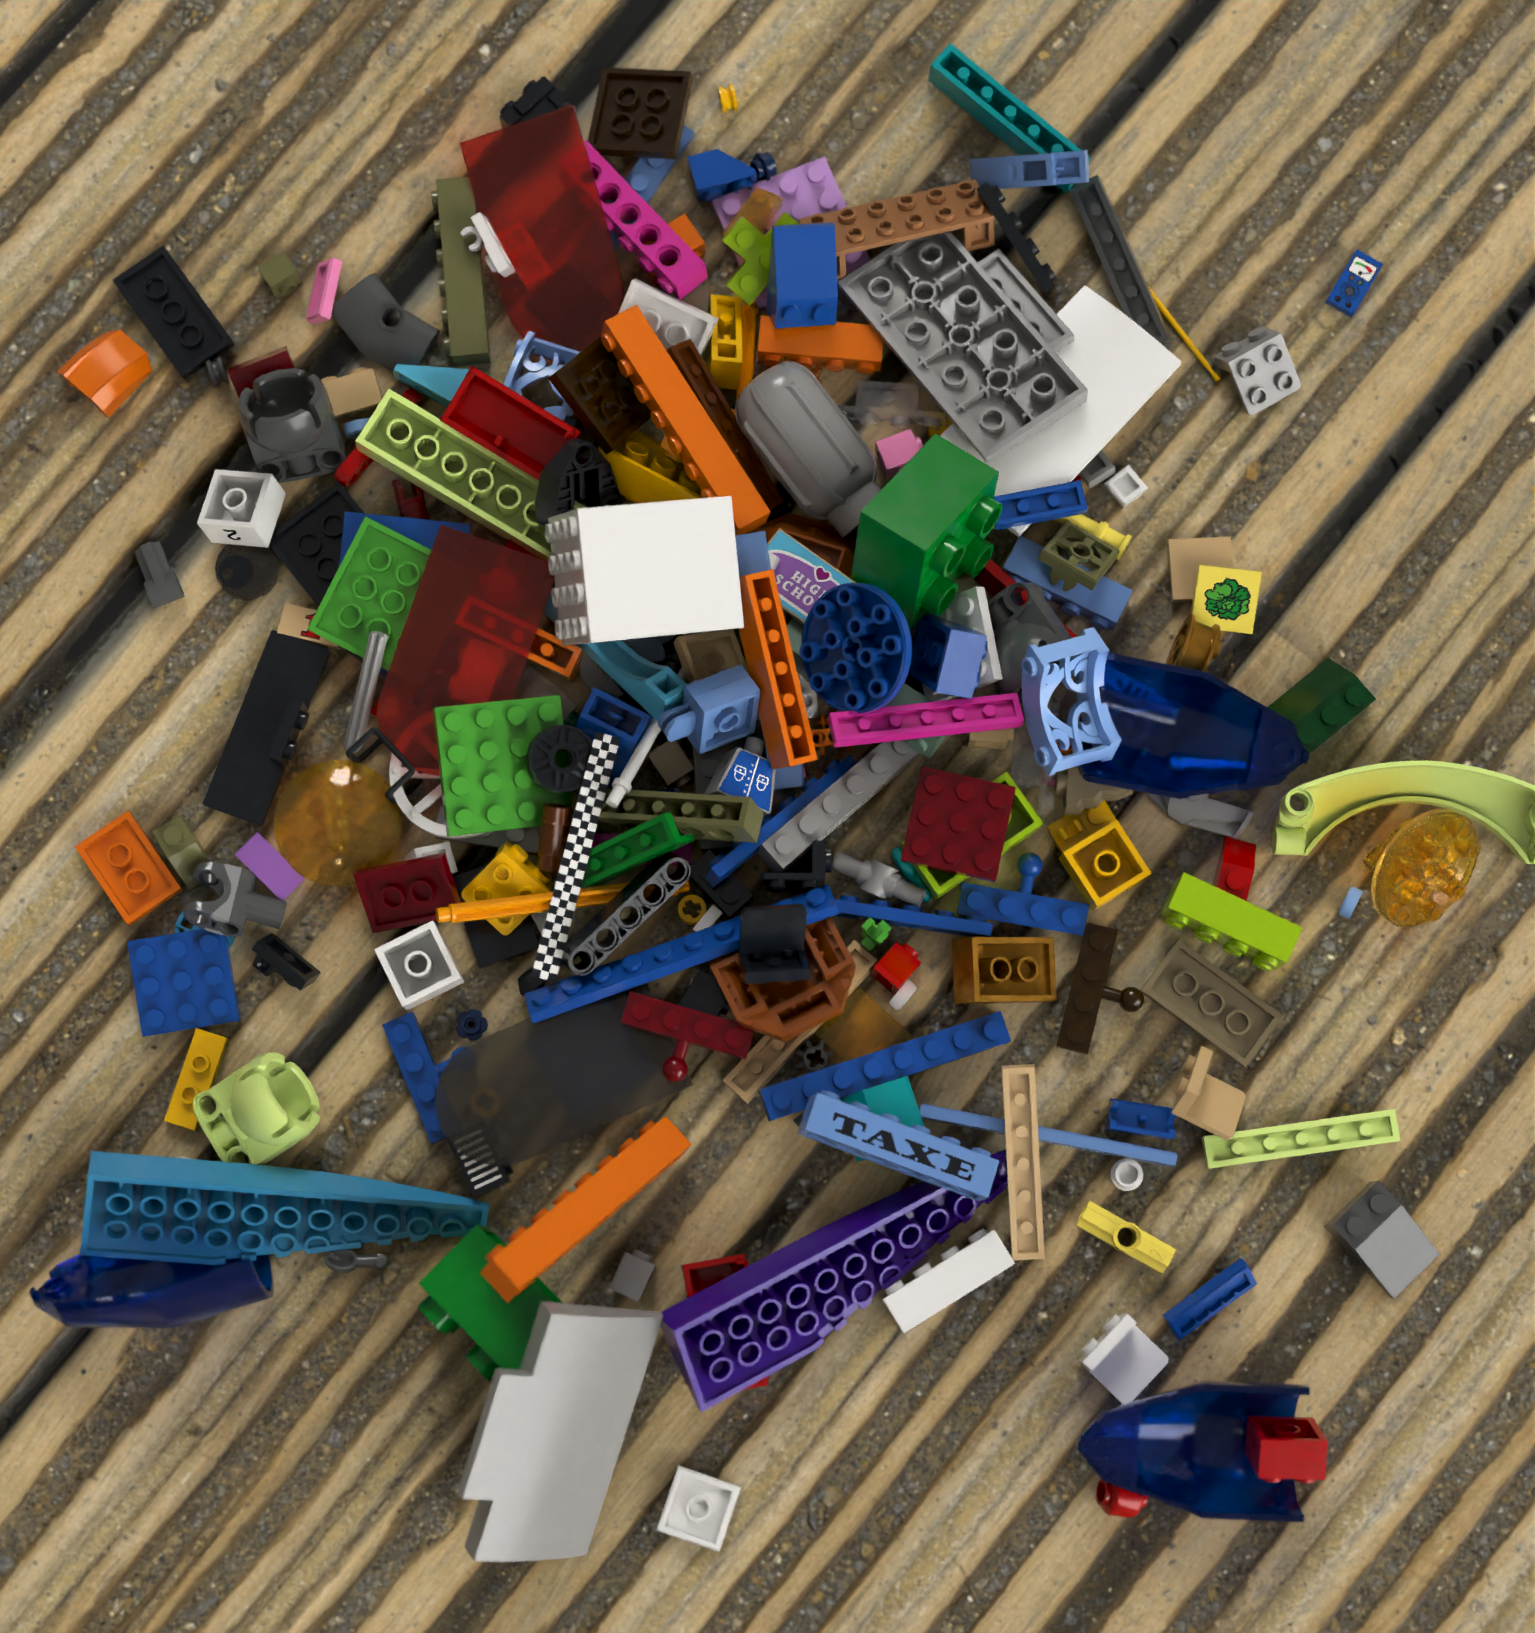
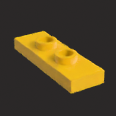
[164,1028,228,1131]

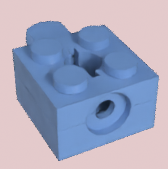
[657,664,761,755]

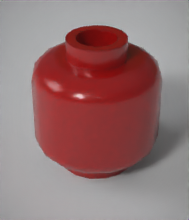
[1096,1472,1148,1518]

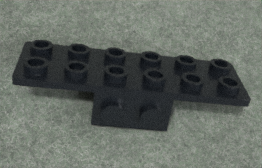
[203,630,330,826]

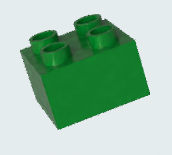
[851,434,1003,630]
[418,1225,563,1382]

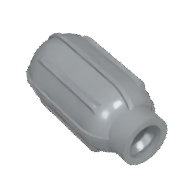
[735,361,881,539]

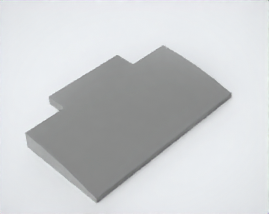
[837,231,1088,462]
[458,1301,663,1562]

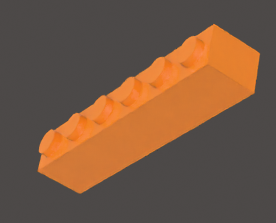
[738,569,818,769]

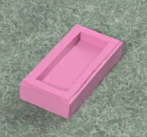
[306,258,343,325]

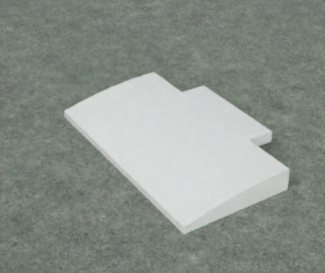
[940,285,1181,537]

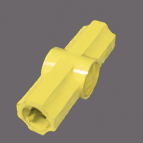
[1075,1200,1176,1274]

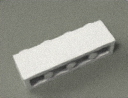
[882,1228,1015,1333]

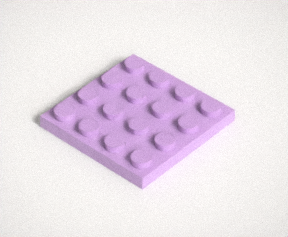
[712,156,870,313]

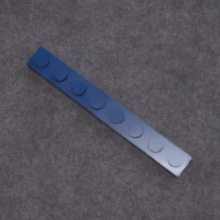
[758,1011,1011,1122]

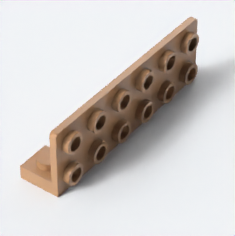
[799,180,995,281]

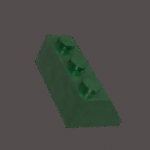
[1256,658,1376,765]

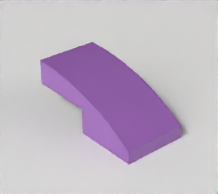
[234,832,305,901]

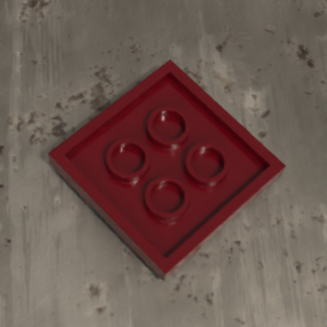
[900,766,1016,882]

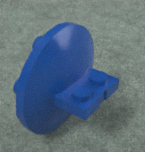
[799,583,912,713]

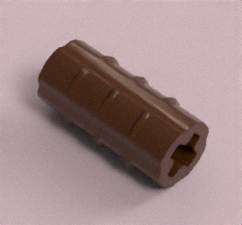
[537,803,572,872]

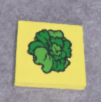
[1191,564,1262,634]

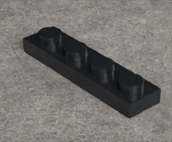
[977,182,1057,294]

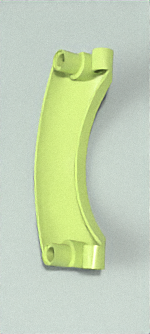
[1271,760,1535,864]

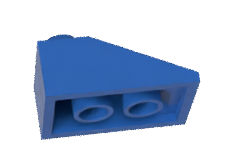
[767,222,838,328]
[908,613,988,699]

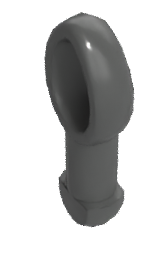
[324,1249,390,1273]

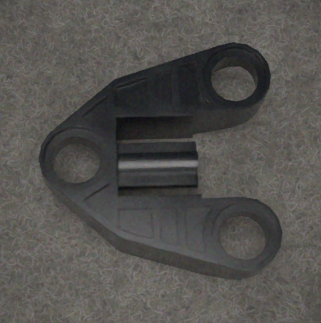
[535,438,623,532]

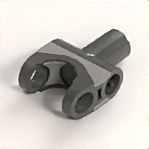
[184,861,287,937]

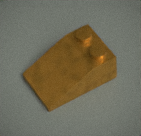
[952,937,1057,1004]

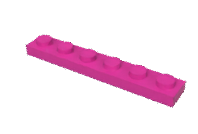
[828,693,1024,748]

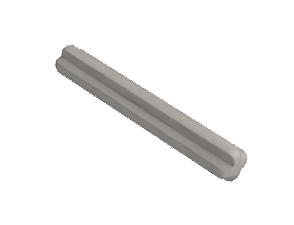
[343,631,388,753]

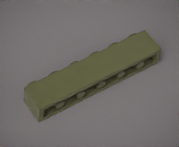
[431,176,491,366]

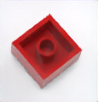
[1245,1416,1328,1484]

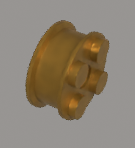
[1163,614,1222,690]

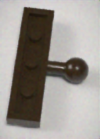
[1056,922,1144,1055]

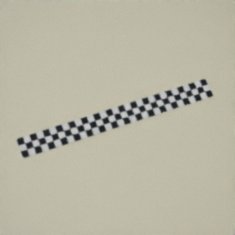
[531,732,620,982]

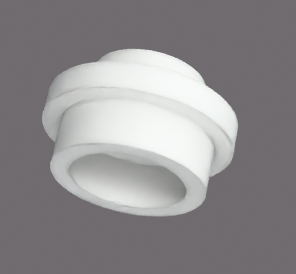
[1110,1158,1143,1191]

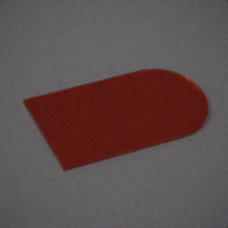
[460,105,624,352]
[378,524,555,776]

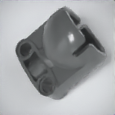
[237,368,346,483]
[987,582,1073,703]

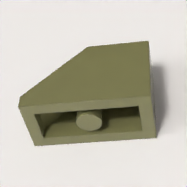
[152,815,212,891]

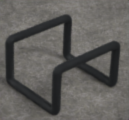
[346,727,423,805]

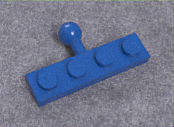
[957,852,1089,936]
[382,1012,477,1144]

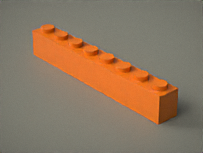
[601,305,771,535]
[480,1116,692,1303]

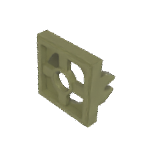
[1038,520,1120,592]

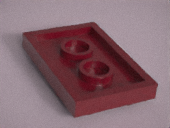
[353,853,461,933]

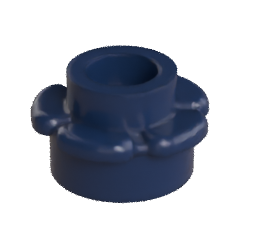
[750,152,777,181]
[456,1009,488,1041]

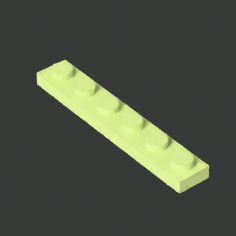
[1201,1109,1401,1169]

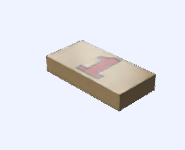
[277,603,340,649]

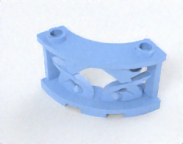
[504,331,580,427]
[1021,627,1122,777]

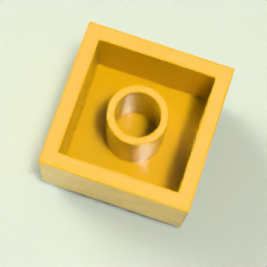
[1059,819,1152,912]

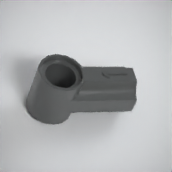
[134,541,185,608]

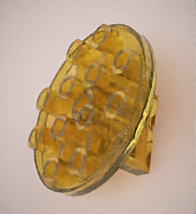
[274,760,403,887]
[1362,808,1481,927]

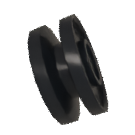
[526,725,593,793]

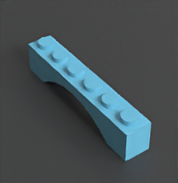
[540,577,688,722]

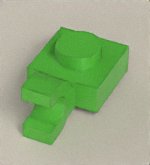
[860,917,892,953]

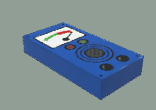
[1325,249,1383,318]

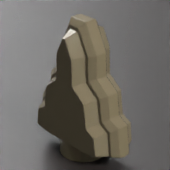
[1055,752,1133,815]

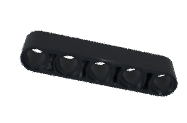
[561,852,691,976]

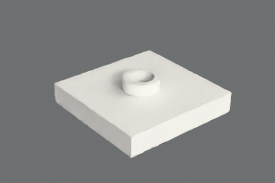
[657,1465,741,1552]

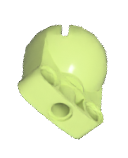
[193,1052,320,1165]

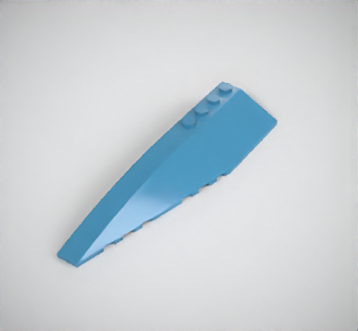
[80,1151,489,1265]

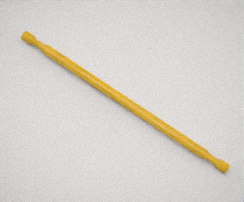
[1148,286,1221,382]

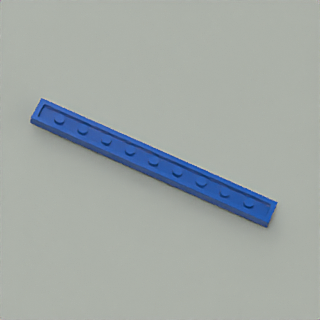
[524,884,839,1024]

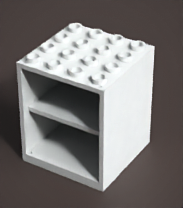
[545,496,744,646]

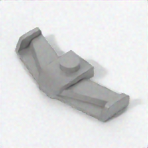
[1128,747,1255,839]

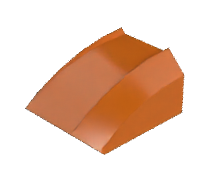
[57,330,152,418]

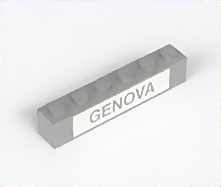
[757,740,920,873]

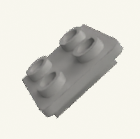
[1213,327,1301,415]

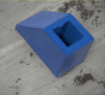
[687,149,757,202]

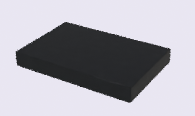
[453,865,539,969]

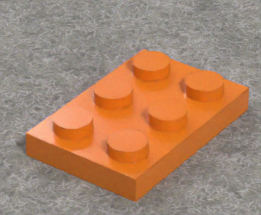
[75,811,183,926]

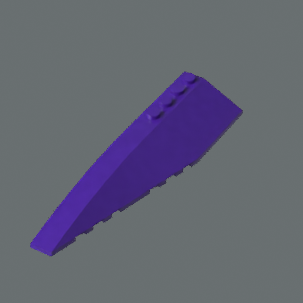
[660,1149,1008,1412]

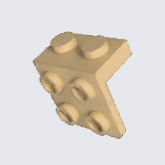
[1171,1046,1246,1140]

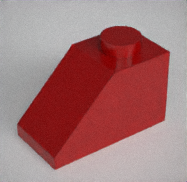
[1212,836,1256,901]
[871,942,921,995]

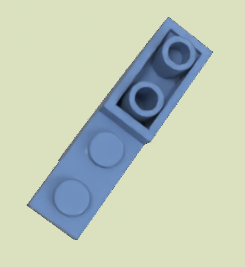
[970,150,1089,189]

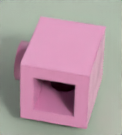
[874,429,923,479]

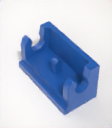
[1105,1098,1177,1141]

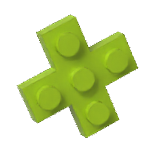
[721,212,799,306]

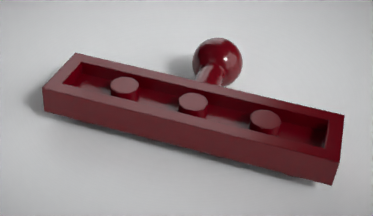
[621,991,754,1082]

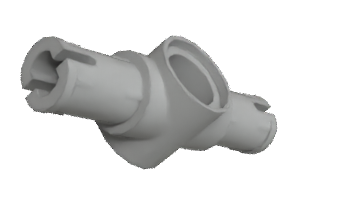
[832,852,926,907]

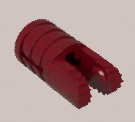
[391,479,429,520]

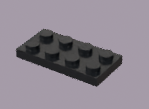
[113,245,235,380]

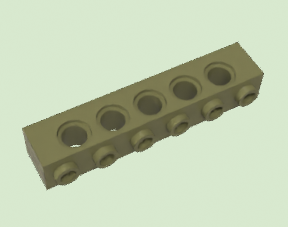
[570,787,764,843]

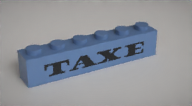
[797,1090,999,1201]

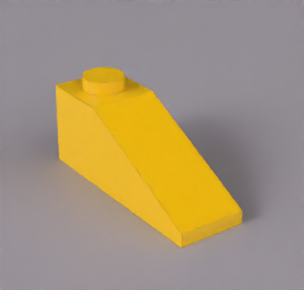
[706,294,743,390]

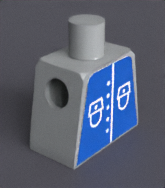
[704,737,776,816]

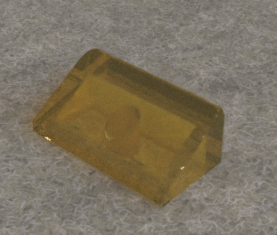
[721,187,782,237]

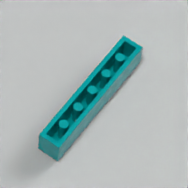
[928,43,1091,194]

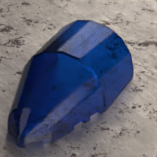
[1078,653,1309,799]
[29,1254,274,1328]
[1076,1380,1310,1522]

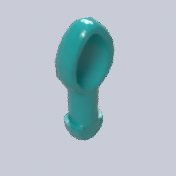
[891,846,932,903]

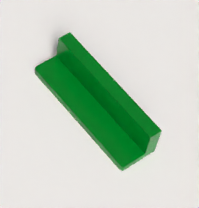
[581,812,695,888]

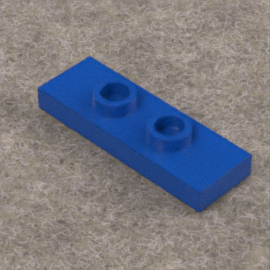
[1163,1258,1257,1341]

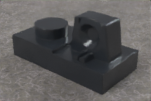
[252,933,321,991]

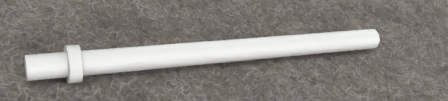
[606,632,704,808]

